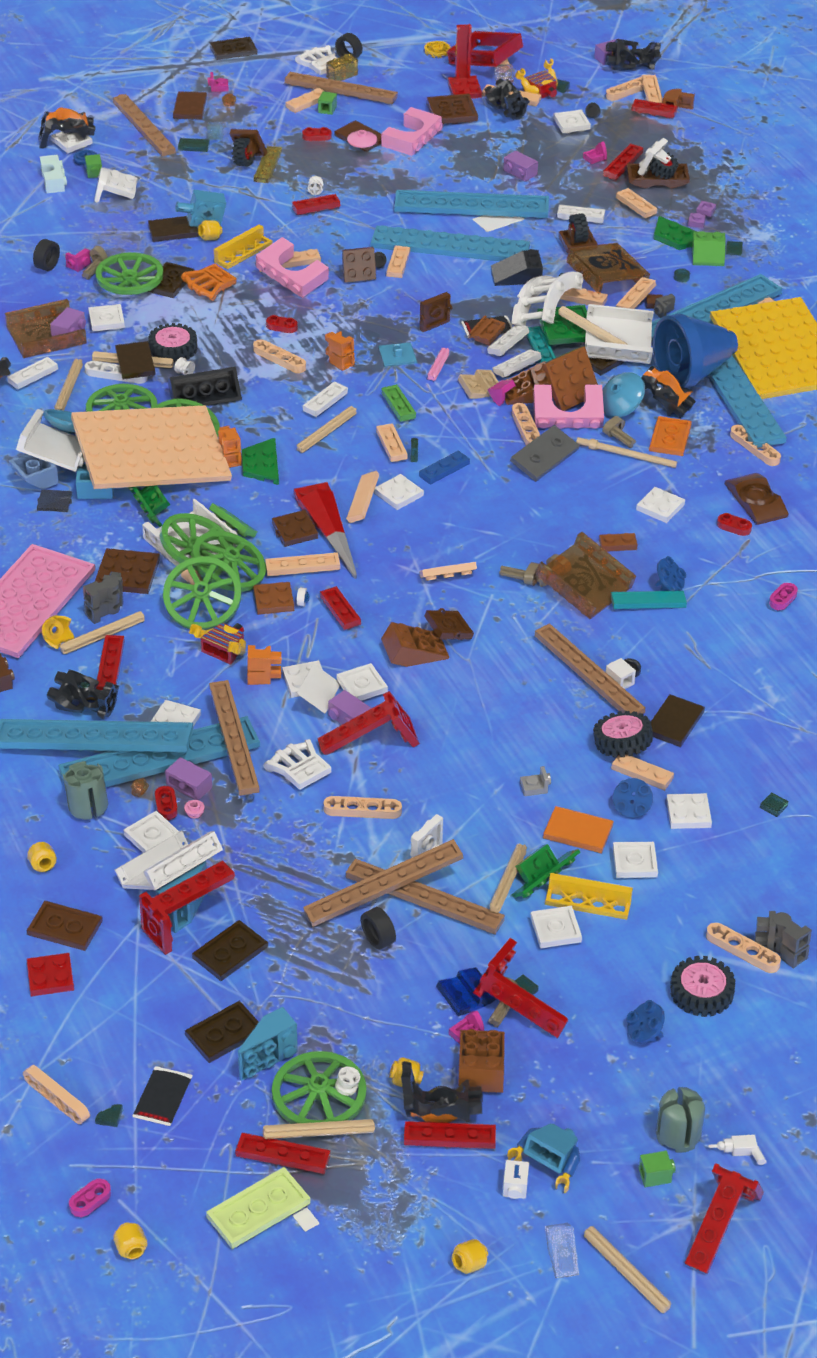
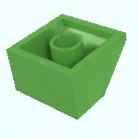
[692,231,726,266]

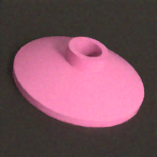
[347,130,377,148]

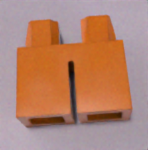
[325,331,355,371]
[218,426,242,468]
[247,645,282,685]

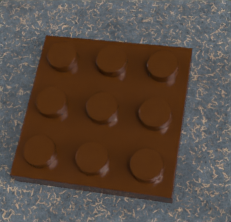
[427,94,478,125]
[95,548,160,594]

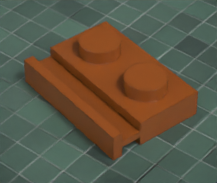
[469,315,505,346]

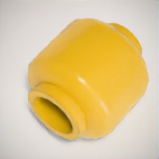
[198,220,222,241]
[27,842,57,872]
[389,1057,424,1087]
[113,1223,148,1259]
[452,1239,488,1274]

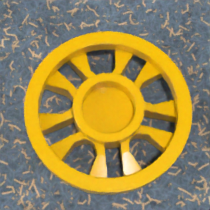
[424,41,451,58]

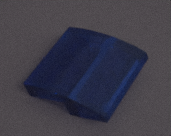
[436,967,497,1016]

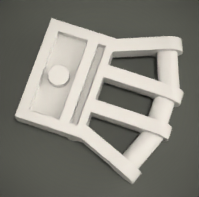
[295,45,343,75]
[263,739,331,790]

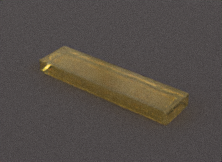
[254,146,282,183]

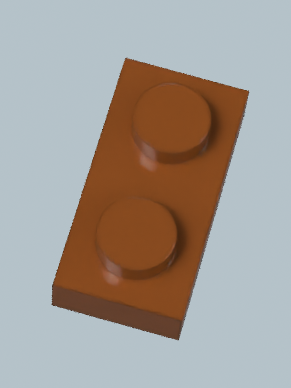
[599,533,638,552]

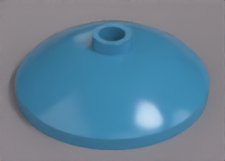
[602,372,645,418]
[43,409,76,434]

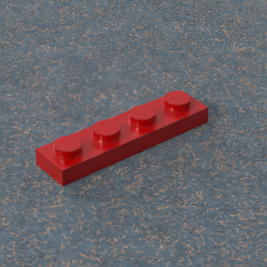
[603,144,644,180]
[96,635,125,690]
[404,1121,496,1149]
[236,1133,331,1174]

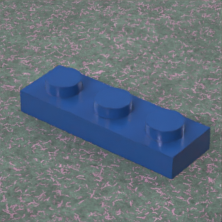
[419,450,470,485]

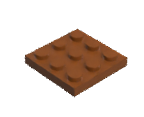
[542,346,598,411]

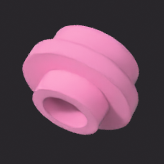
[184,800,205,819]

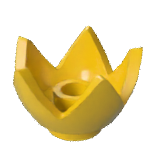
[42,615,74,649]

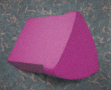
[583,141,607,164]
[488,380,515,406]
[449,1011,485,1044]

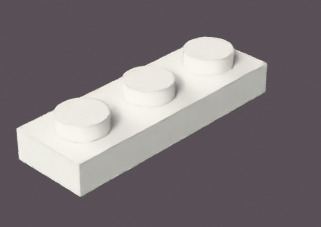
[557,205,605,223]
[487,325,529,356]
[493,349,542,378]
[7,357,58,389]
[303,382,348,417]

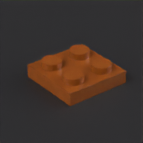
[253,582,295,615]

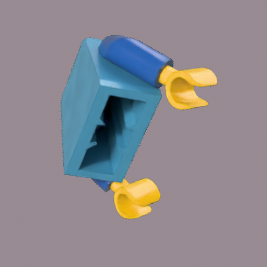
[508,1124,580,1193]

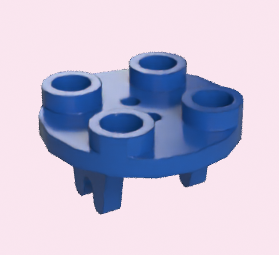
[655,556,686,591]
[613,778,653,818]
[626,1000,665,1043]

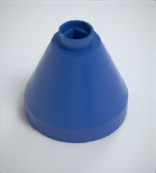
[653,314,738,388]

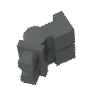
[83,572,124,624]
[755,911,812,968]

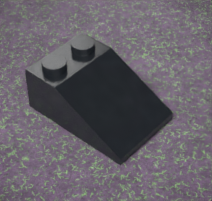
[491,249,543,286]

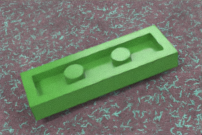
[381,384,416,422]
[209,503,258,538]

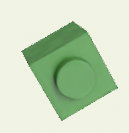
[318,91,337,115]
[85,154,102,178]
[639,1150,676,1187]

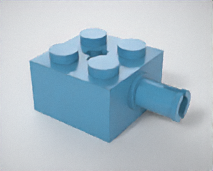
[175,190,226,227]

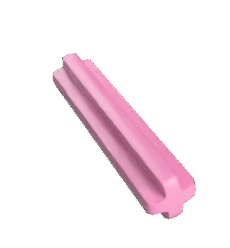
[427,347,450,381]

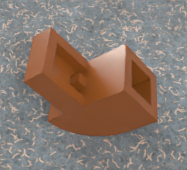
[662,89,695,110]

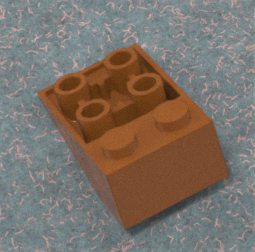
[505,361,553,405]
[381,622,449,667]
[458,1029,505,1093]

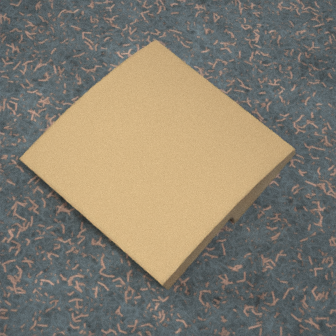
[458,369,499,399]

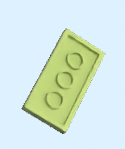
[206,1167,310,1249]

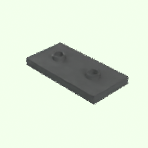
[510,425,580,482]

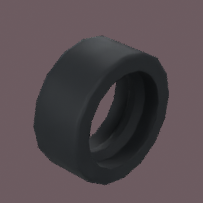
[335,33,363,62]
[33,239,60,271]
[360,907,396,950]

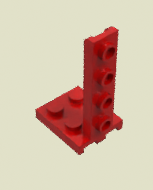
[448,24,482,99]
[317,691,420,755]
[139,860,235,955]
[473,938,568,1038]
[685,1163,764,1274]

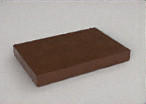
[173,91,207,120]
[334,120,381,152]
[27,901,103,951]

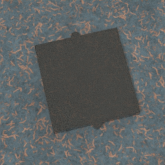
[37,490,72,512]

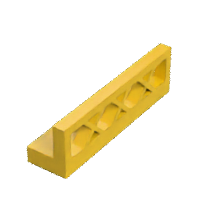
[214,224,273,270]
[545,873,633,920]

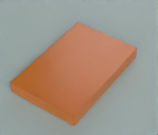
[649,416,692,456]
[543,806,614,853]

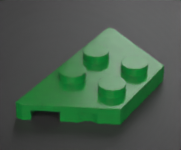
[654,216,697,250]
[242,438,279,485]

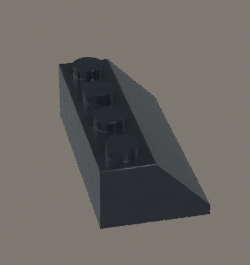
[167,367,242,406]

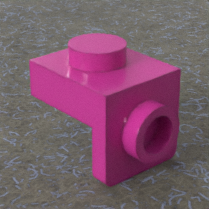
[65,248,91,272]

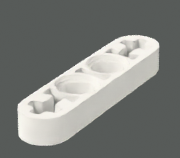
[85,361,148,384]

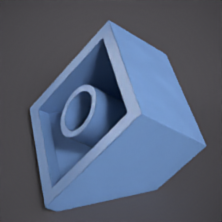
[9,454,58,489]

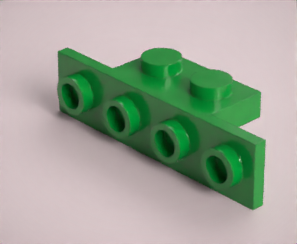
[128,485,170,527]
[511,844,581,898]

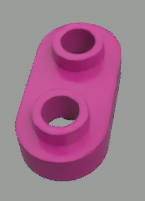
[769,583,798,610]
[69,1179,111,1217]

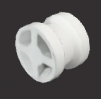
[308,176,324,195]
[174,357,195,375]
[335,1067,360,1096]

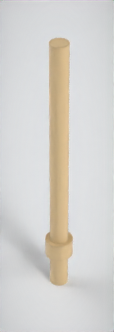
[576,437,677,468]

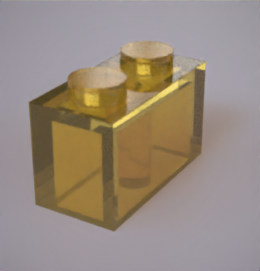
[326,54,358,81]

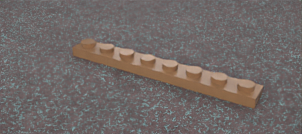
[285,72,398,104]
[113,94,176,157]
[535,623,645,714]
[209,680,259,796]
[303,839,463,927]
[346,858,505,935]

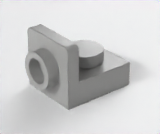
[520,766,551,796]

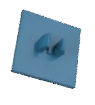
[378,342,417,367]

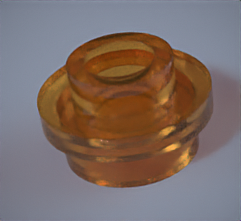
[222,94,236,106]
[131,778,149,797]

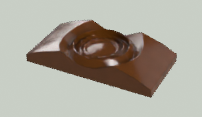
[627,164,690,189]
[725,473,789,525]

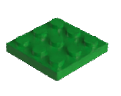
[537,305,587,345]

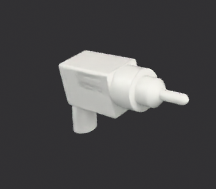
[708,1135,767,1165]

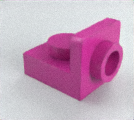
[208,72,229,92]

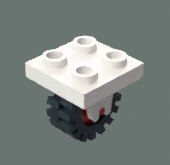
[638,138,679,179]

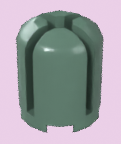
[63,761,108,820]
[656,1087,705,1153]

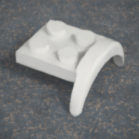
[94,167,137,203]

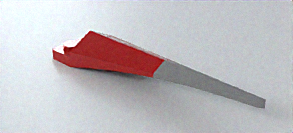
[294,482,357,579]

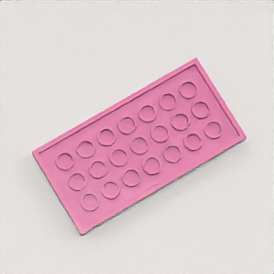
[0,544,95,658]

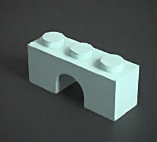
[40,155,67,193]

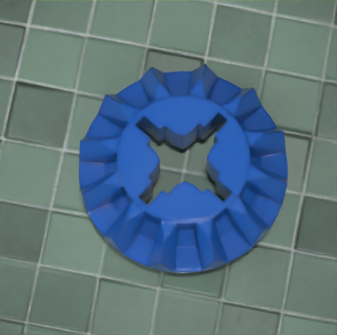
[73,149,97,166]

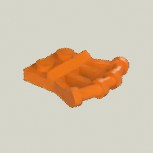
[181,263,237,301]

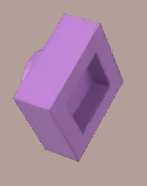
[696,201,716,217]
[688,213,706,228]

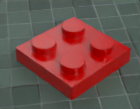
[27,953,74,997]

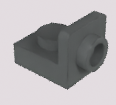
[654,294,675,318]

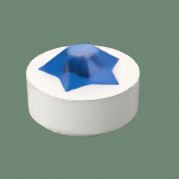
[297,587,310,606]

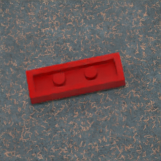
[631,99,678,118]
[292,194,341,215]
[320,586,361,630]

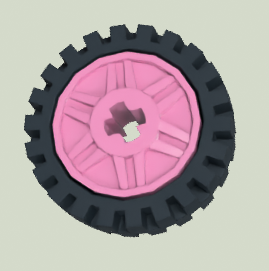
[148,323,197,363]
[593,711,653,757]
[670,956,735,1017]

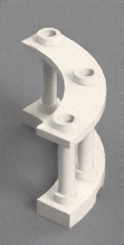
[512,272,583,326]

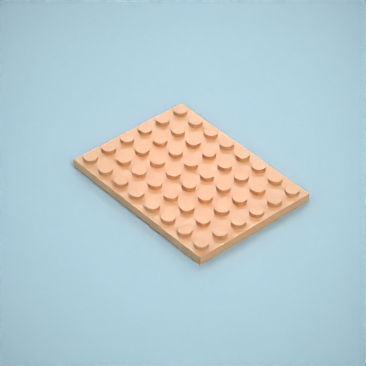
[71,405,232,489]

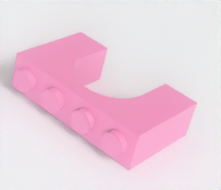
[381,107,443,156]
[256,237,329,298]
[533,385,604,429]

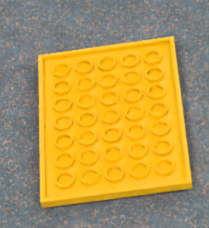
[710,297,817,399]

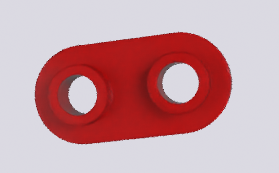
[302,127,332,141]
[266,315,298,333]
[717,513,752,536]
[155,786,178,820]

